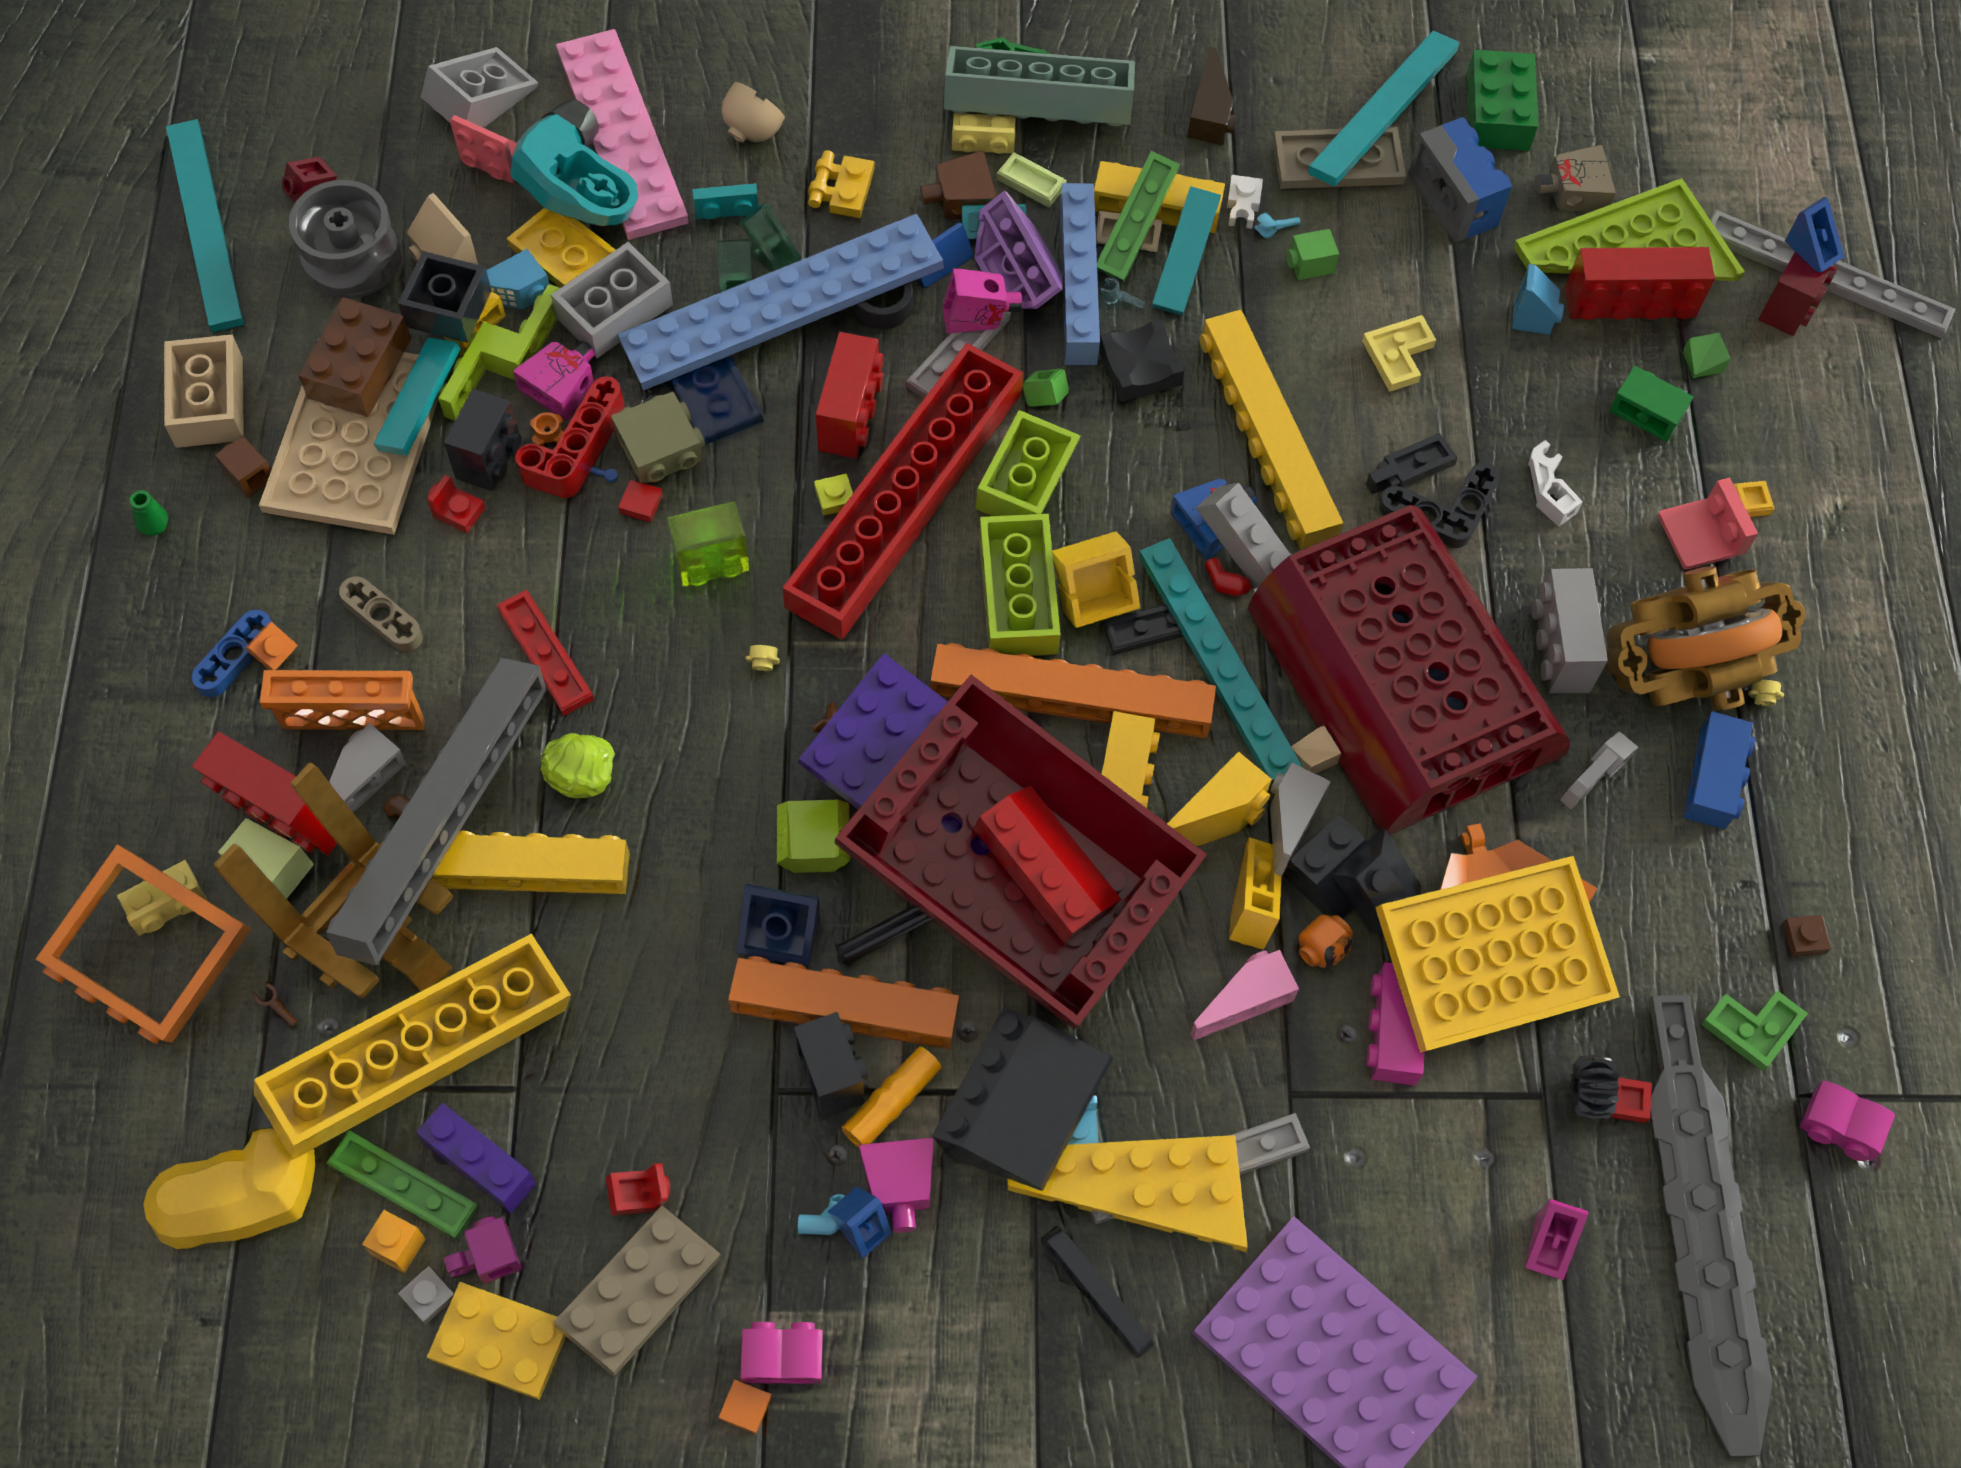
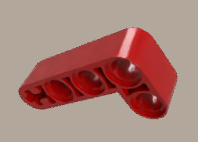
[515,376,625,498]

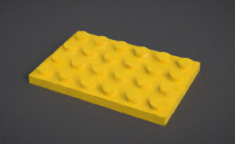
[1375,856,1620,1053]

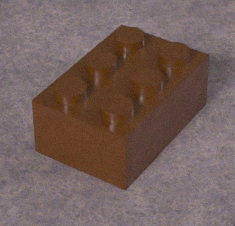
[298,297,411,418]

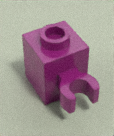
[443,1217,522,1284]

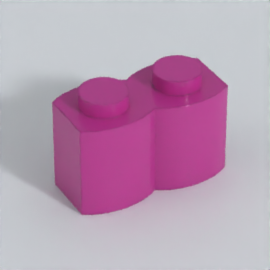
[1800,1080,1895,1161]
[741,1322,823,1384]

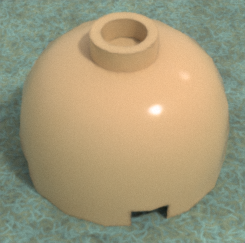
[721,82,785,143]

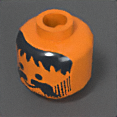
[1298,914,1353,969]

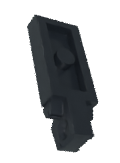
[1365,433,1458,494]

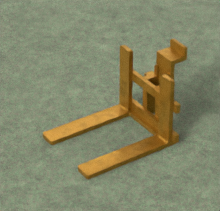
[214,763,453,999]

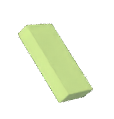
[996,152,1067,208]

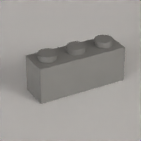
[1196,482,1291,588]

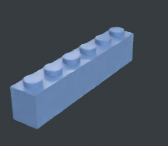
[1060,183,1100,365]

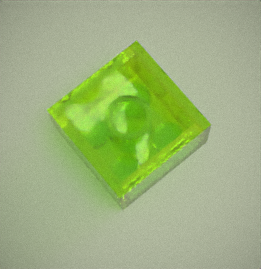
[667,501,749,587]

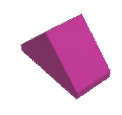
[1525,1199,1588,1280]

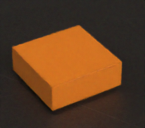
[719,1379,772,1434]

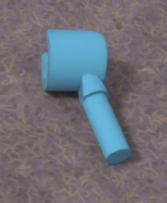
[1254,213,1300,238]

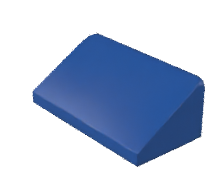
[916,222,973,288]

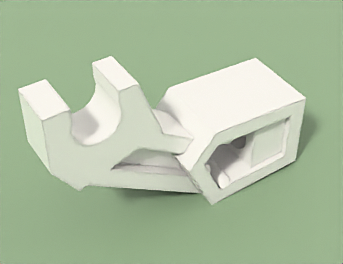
[1528,440,1582,527]

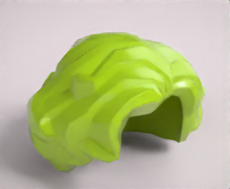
[541,733,615,798]

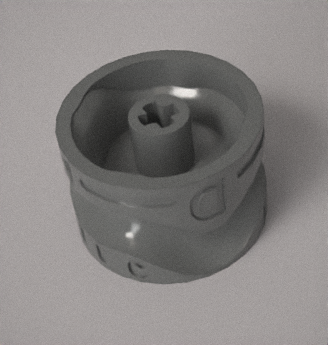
[288,180,401,299]

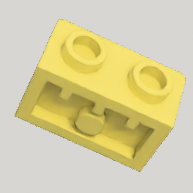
[952,113,1016,154]
[117,860,207,936]

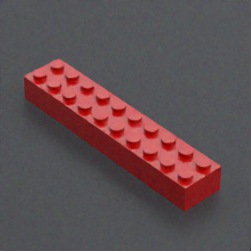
[783,343,1023,640]

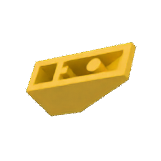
[1229,837,1281,950]

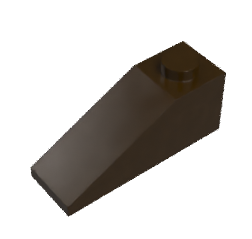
[1187,47,1237,145]

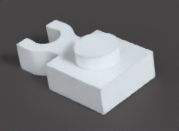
[1227,175,1263,229]

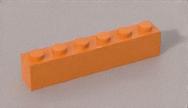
[728,956,959,1050]

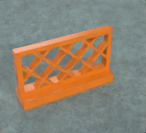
[260,670,425,730]

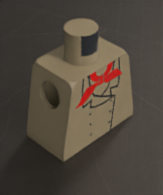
[1535,145,1616,212]

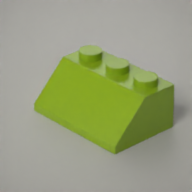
[975,410,1080,516]

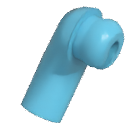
[798,1194,845,1235]

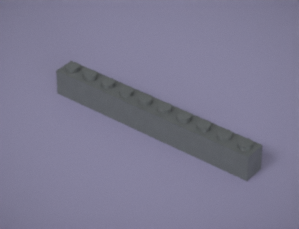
[326,658,547,965]

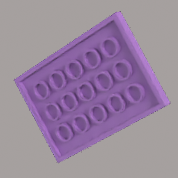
[1192,1216,1478,1468]

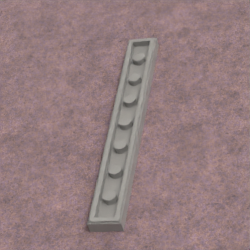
[1710,210,1955,339]

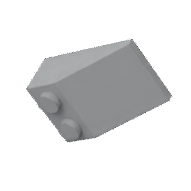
[420,47,538,127]

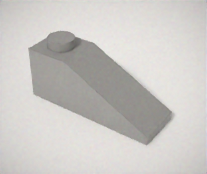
[329,723,406,813]
[1270,763,1331,876]

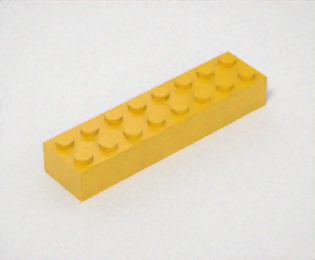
[254,933,571,1160]

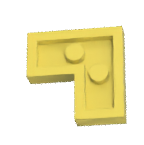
[1362,315,1436,392]

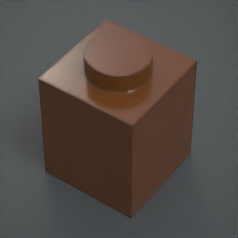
[215,436,271,499]

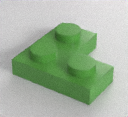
[1701,990,1808,1071]

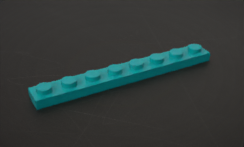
[1138,538,1303,785]

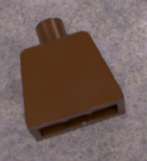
[920,151,997,220]

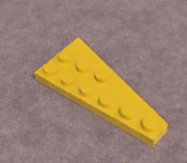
[1007,1135,1248,1252]

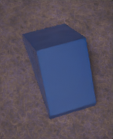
[1785,197,1845,272]
[827,1186,892,1259]

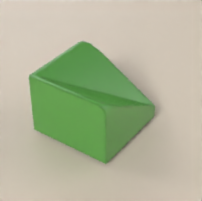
[1682,333,1730,378]
[1022,369,1069,407]

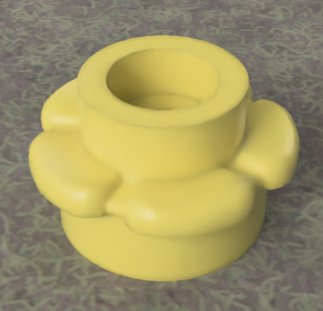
[745,645,780,671]
[1748,680,1784,706]

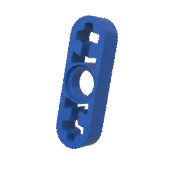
[192,610,272,697]

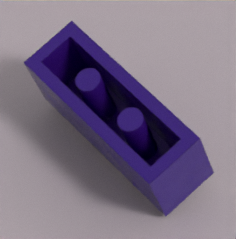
[416,1103,536,1214]

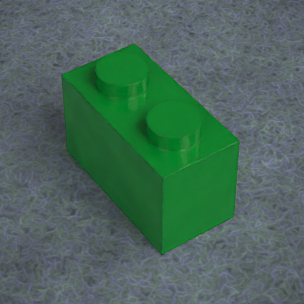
[1609,366,1694,442]

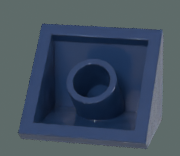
[736,884,821,967]

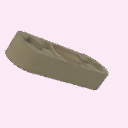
[339,576,423,652]

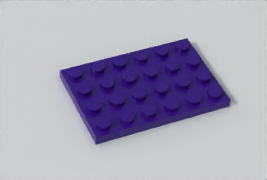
[797,654,990,855]

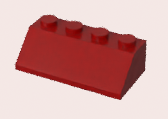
[973,785,1122,944]

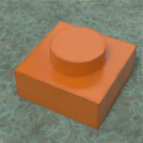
[245,622,298,670]

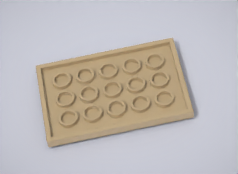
[259,339,438,535]

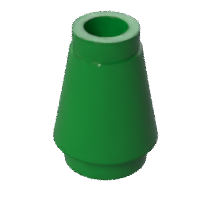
[129,490,169,536]

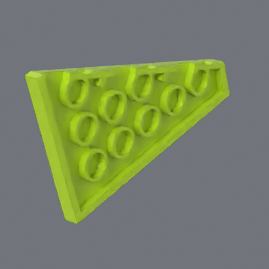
[1513,178,1745,281]

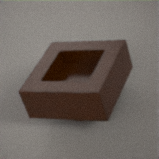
[1782,915,1832,957]

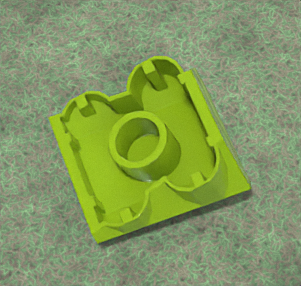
[777,799,850,873]

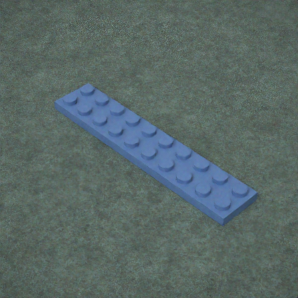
[618,214,944,391]

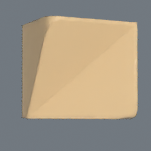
[1291,726,1341,774]

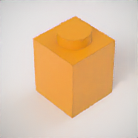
[362,1210,426,1273]

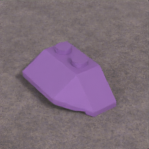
[974,190,1063,309]

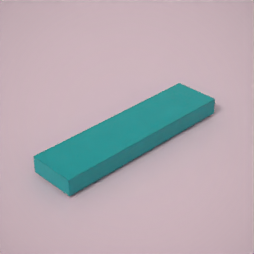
[1152,186,1221,316]
[374,338,461,456]

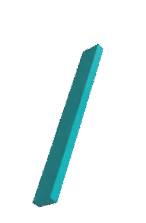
[1308,30,1460,187]
[166,119,245,332]

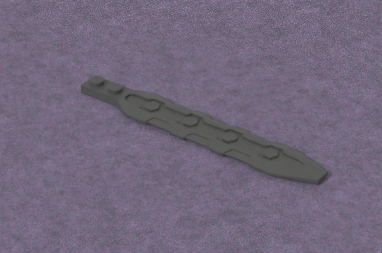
[1649,995,1772,1457]

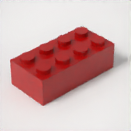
[1564,247,1715,320]
[192,731,337,856]

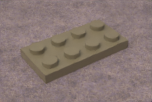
[1273,127,1406,189]
[554,1206,721,1377]

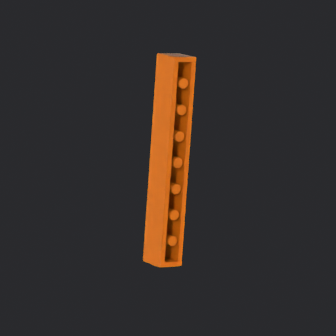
[930,643,1216,739]

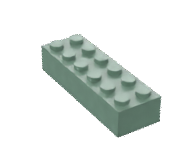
[944,46,1135,126]

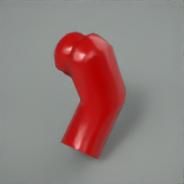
[1204,558,1251,596]

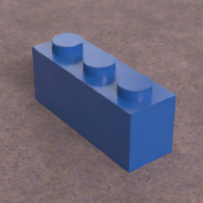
[1683,711,1755,829]

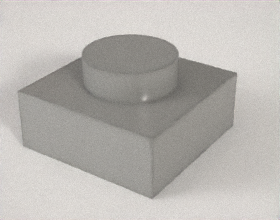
[398,1266,454,1325]

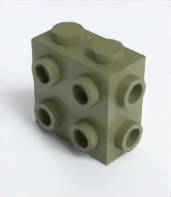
[611,392,705,484]

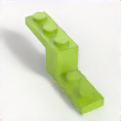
[438,284,560,421]

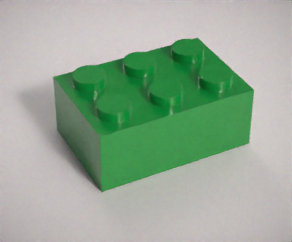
[1466,50,1538,151]

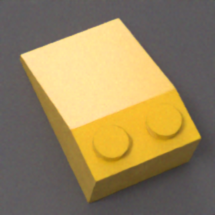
[1167,752,1272,846]

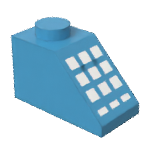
[486,249,549,309]

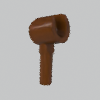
[253,981,298,1028]

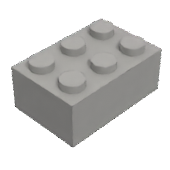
[551,242,673,358]
[1532,568,1608,694]

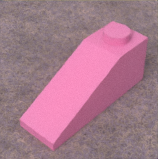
[1190,950,1299,1041]

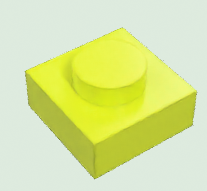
[814,473,853,516]

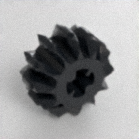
[1570,1055,1620,1120]

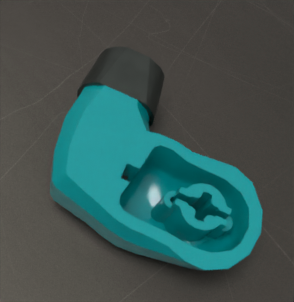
[510,99,638,226]

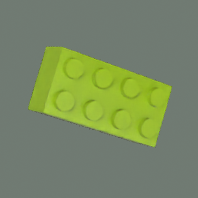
[979,514,1061,656]

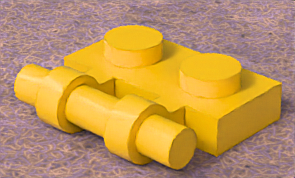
[808,150,875,218]

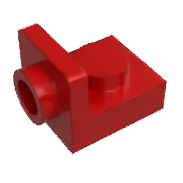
[427,475,486,533]

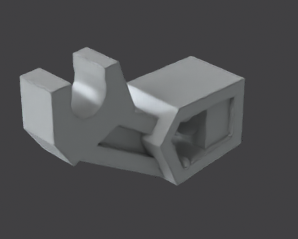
[1560,731,1638,809]

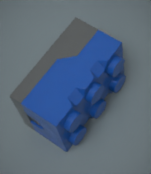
[1408,117,1512,243]

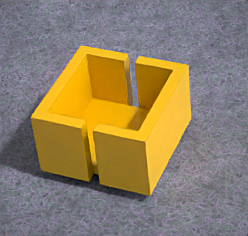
[1052,531,1141,628]

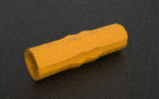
[841,1046,942,1149]

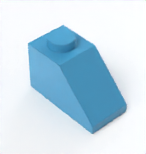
[1511,264,1564,335]

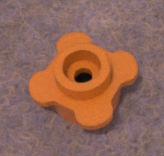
[530,412,564,446]

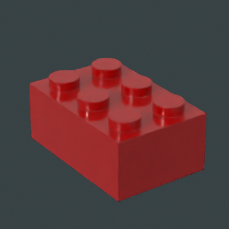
[816,332,884,459]

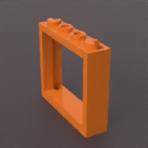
[36,844,251,1044]

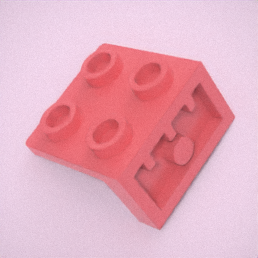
[450,115,517,184]
[1658,477,1758,570]

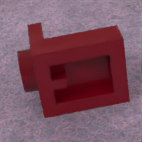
[282,156,337,203]

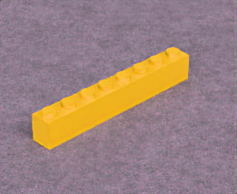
[1199,310,1343,550]

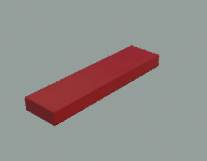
[496,589,594,716]

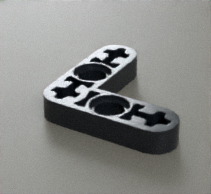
[1379,463,1499,548]

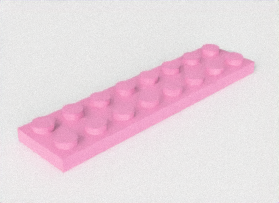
[556,29,689,240]

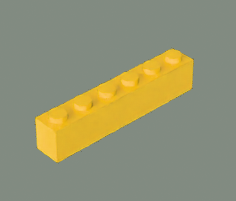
[432,831,630,894]

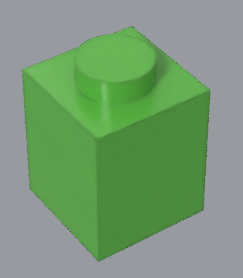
[1286,229,1339,280]

